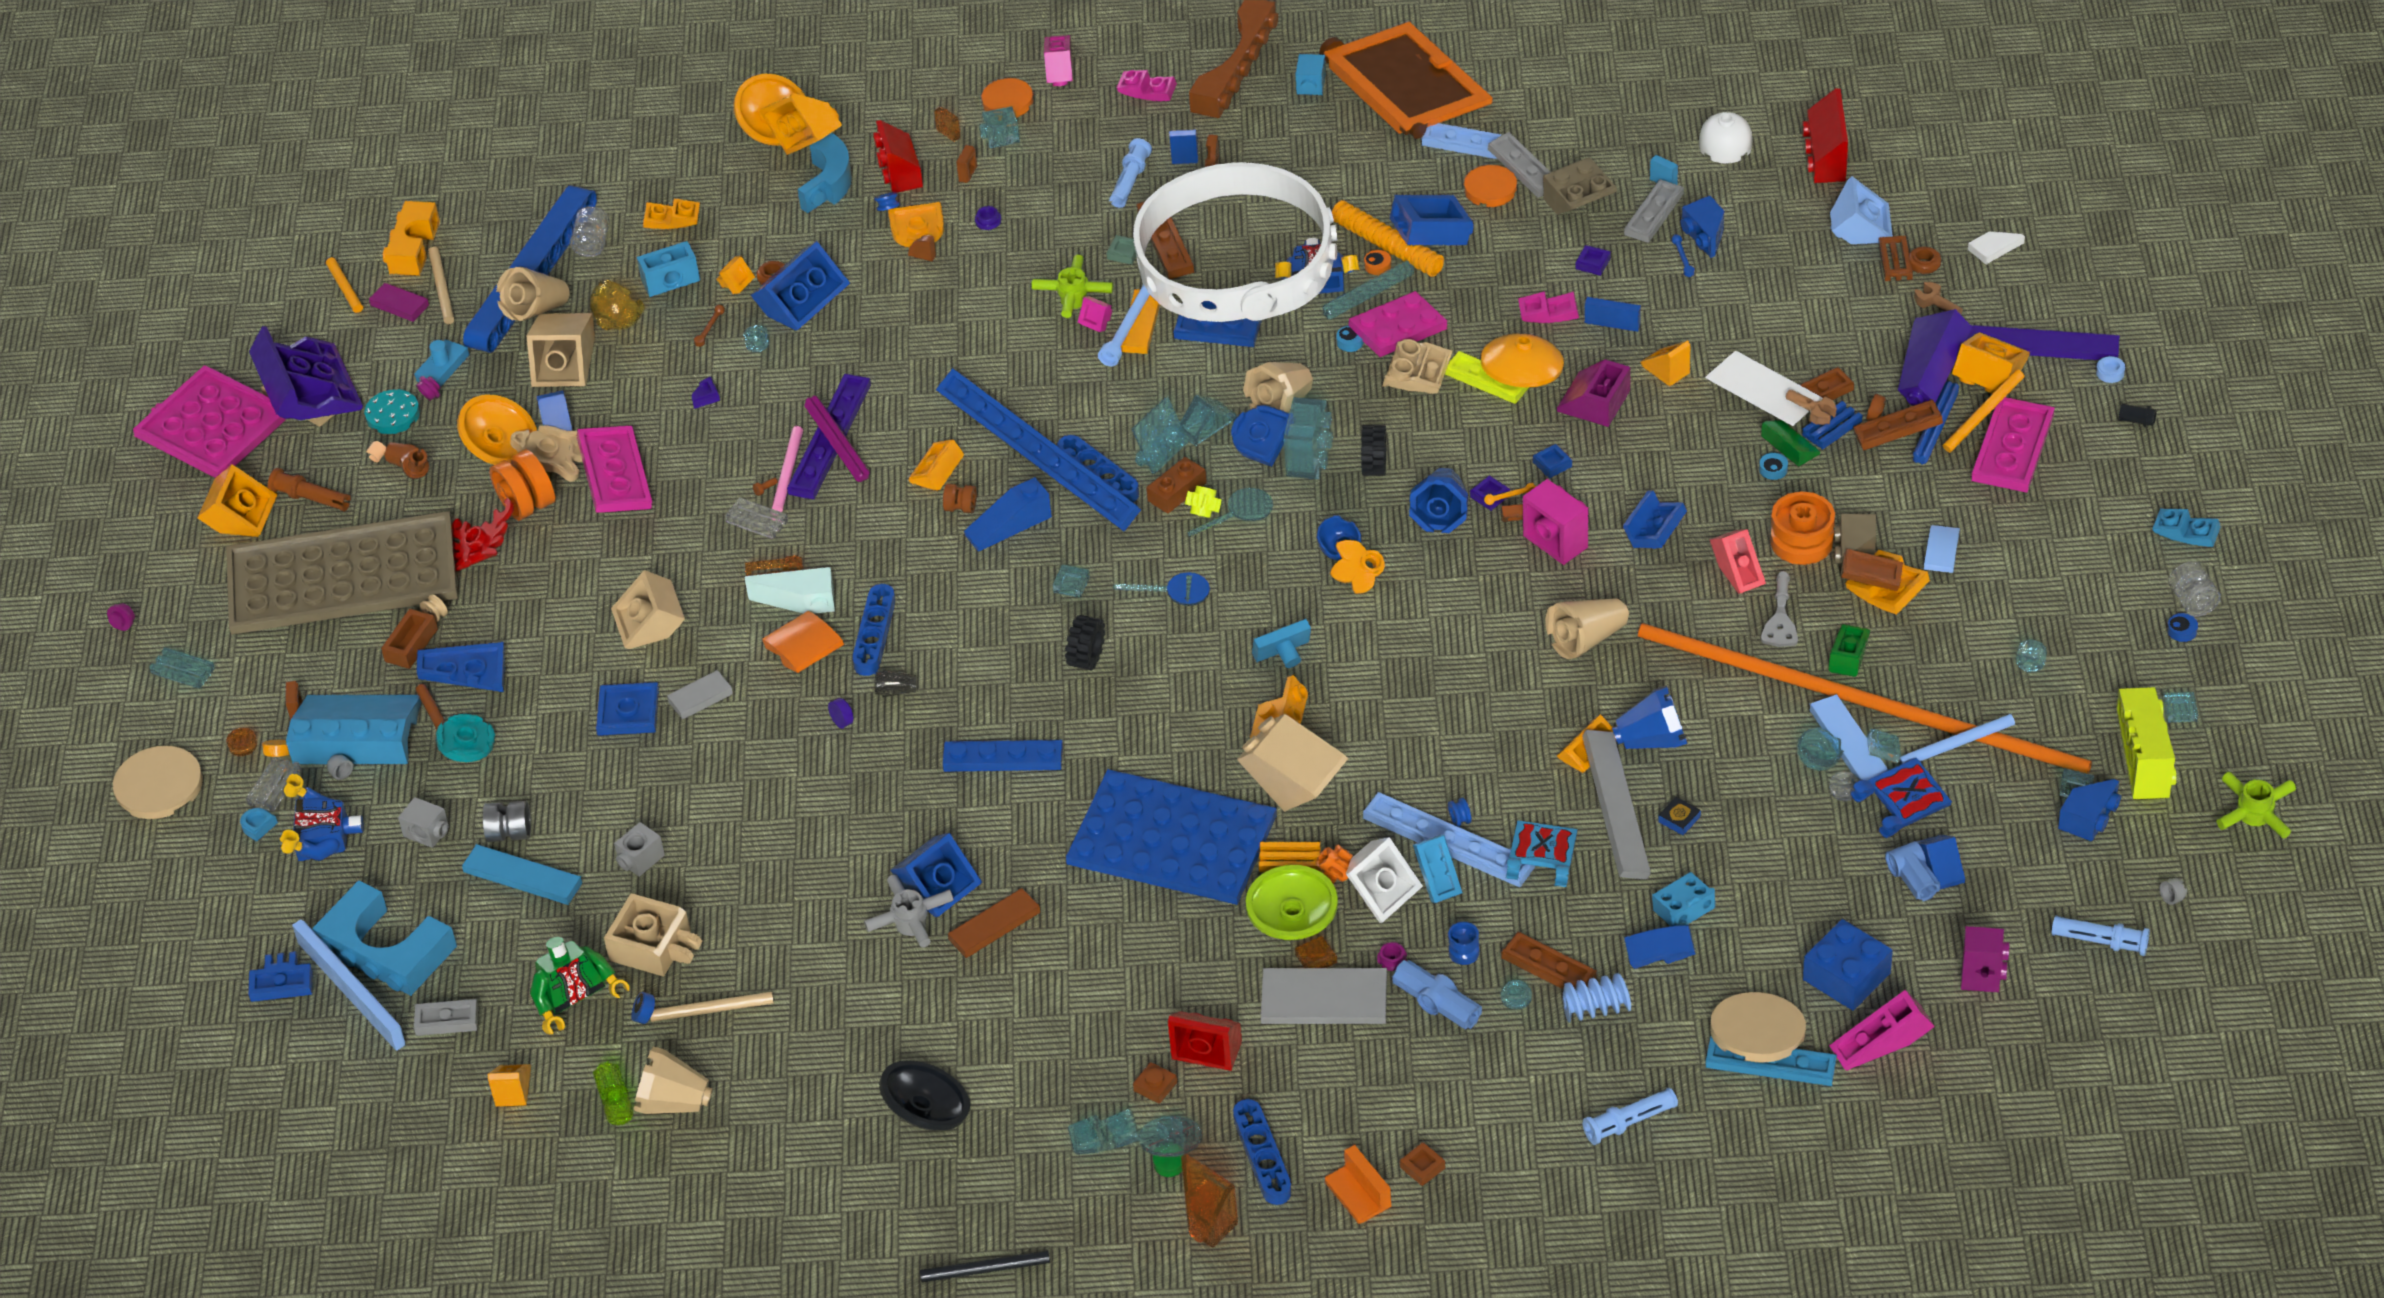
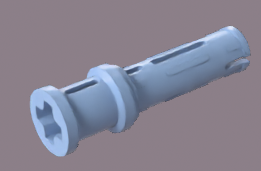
[1109,138,1152,208]
[2052,915,2150,956]
[1582,1088,1678,1145]

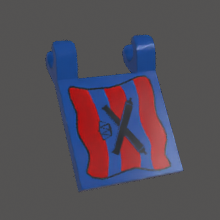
[1850,758,1952,838]

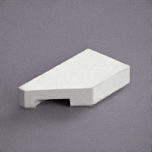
[1968,231,2025,264]

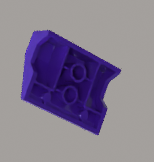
[249,326,363,420]

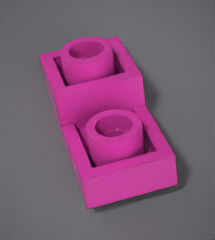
[1117,70,1177,101]

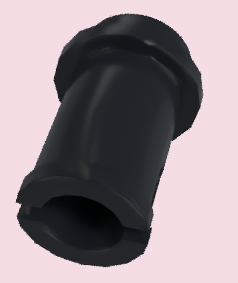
[2119,403,2157,428]

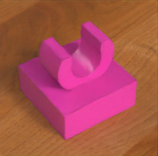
[1077,296,1113,332]

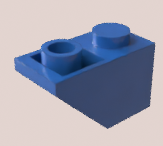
[1680,196,1724,258]
[2058,779,2121,842]

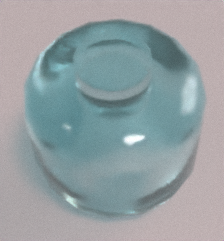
[2015,640,2047,672]

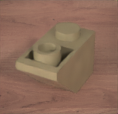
[1834,514,1876,575]

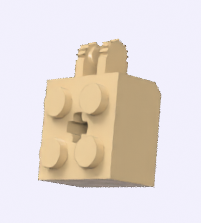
[604,893,702,977]

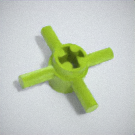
[1032,254,1113,318]
[2216,772,2296,839]

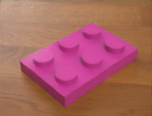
[1348,291,1447,357]

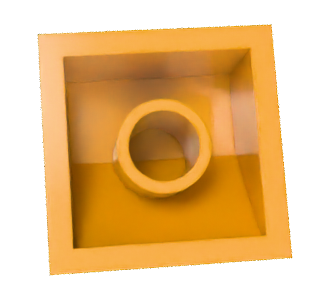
[1952,332,2030,394]
[197,464,277,537]

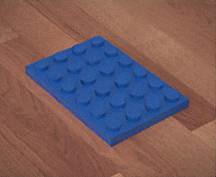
[1066,769,1277,905]

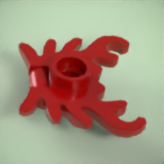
[452,498,514,572]

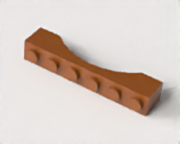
[1189,0,1279,118]

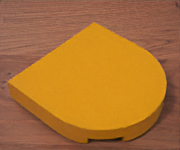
[888,202,944,248]

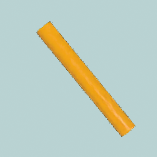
[326,257,363,313]

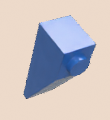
[964,477,1052,552]

